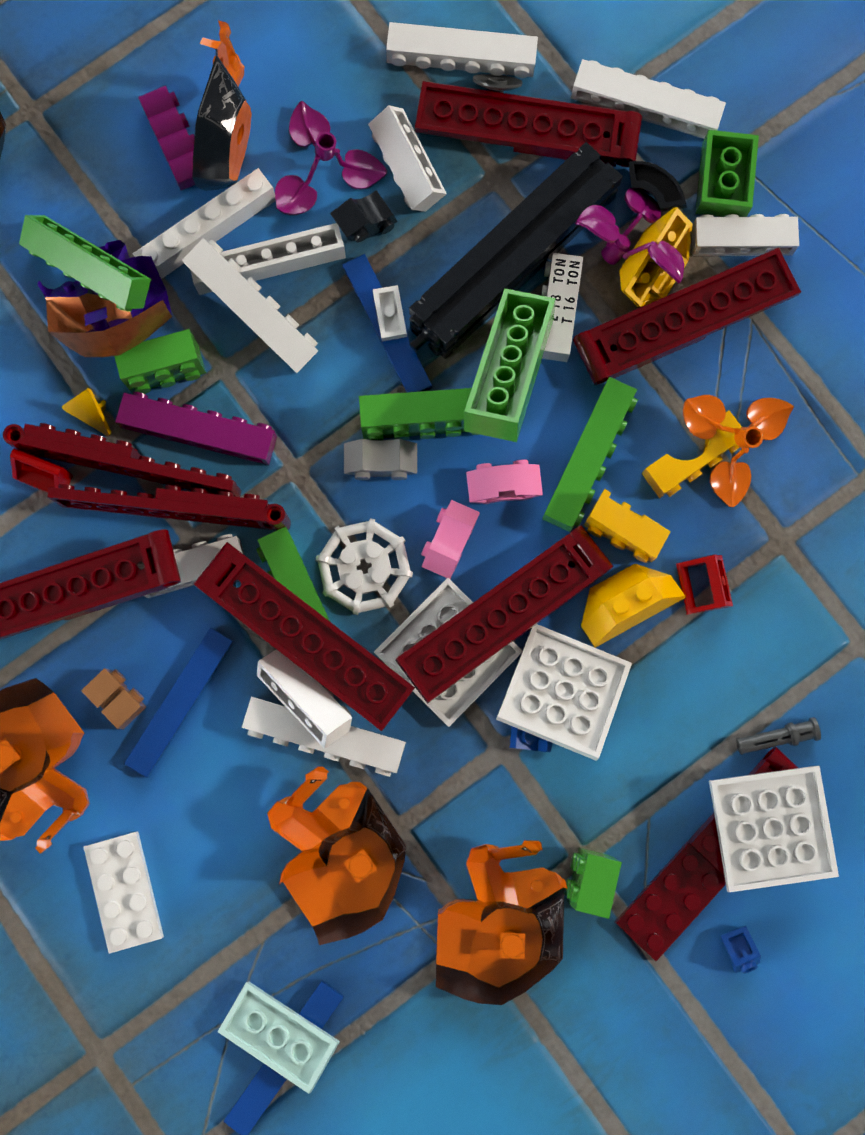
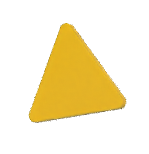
[62,388,111,436]

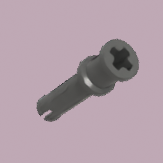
[736,717,821,755]

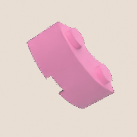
[466,460,543,504]
[421,500,480,579]

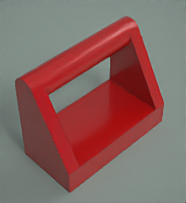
[10,448,73,493]
[676,554,733,615]

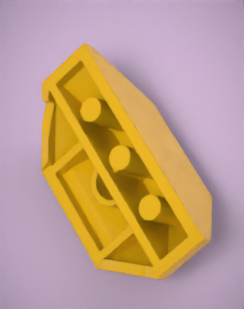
[619,207,693,307]
[581,564,685,648]

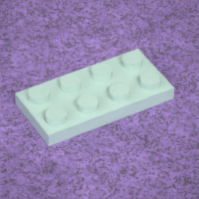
[218,982,340,1094]

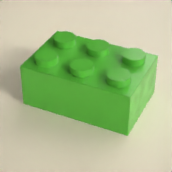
[695,130,759,217]
[114,329,206,394]
[564,847,622,919]

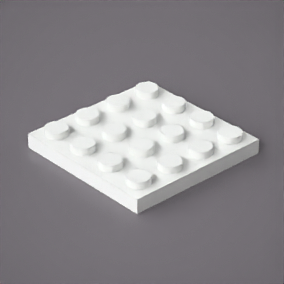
[374,578,522,727]
[496,624,632,761]
[709,766,839,892]

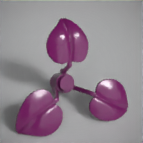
[275,101,387,215]
[576,188,684,284]

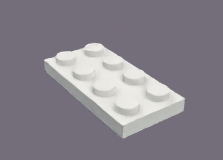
[84,831,164,954]

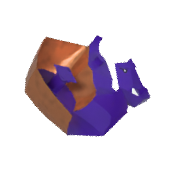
[37,240,172,357]

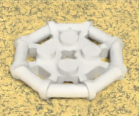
[315,518,413,615]

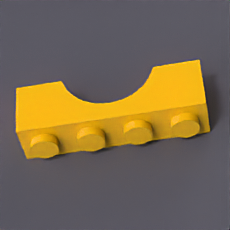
[642,410,742,498]

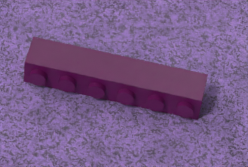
[115,391,277,465]

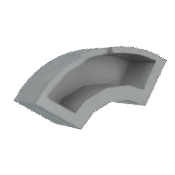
[344,439,417,480]

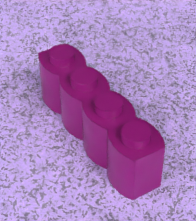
[138,85,195,191]

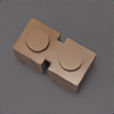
[81,668,146,730]

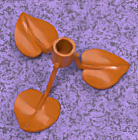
[683,395,794,507]

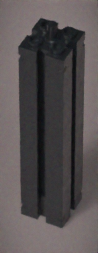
[409,142,623,359]

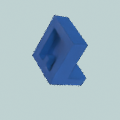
[509,726,552,752]
[721,926,761,974]

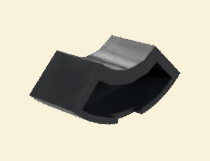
[628,161,687,212]
[330,190,398,243]

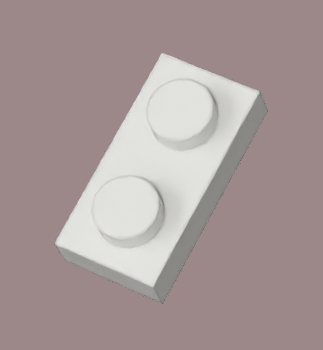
[373,285,407,341]

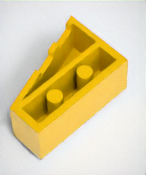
[584,489,671,563]

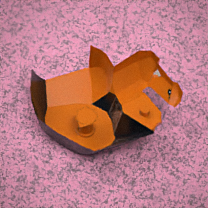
[192,20,252,191]
[0,678,90,854]
[267,766,406,945]
[436,840,567,1005]

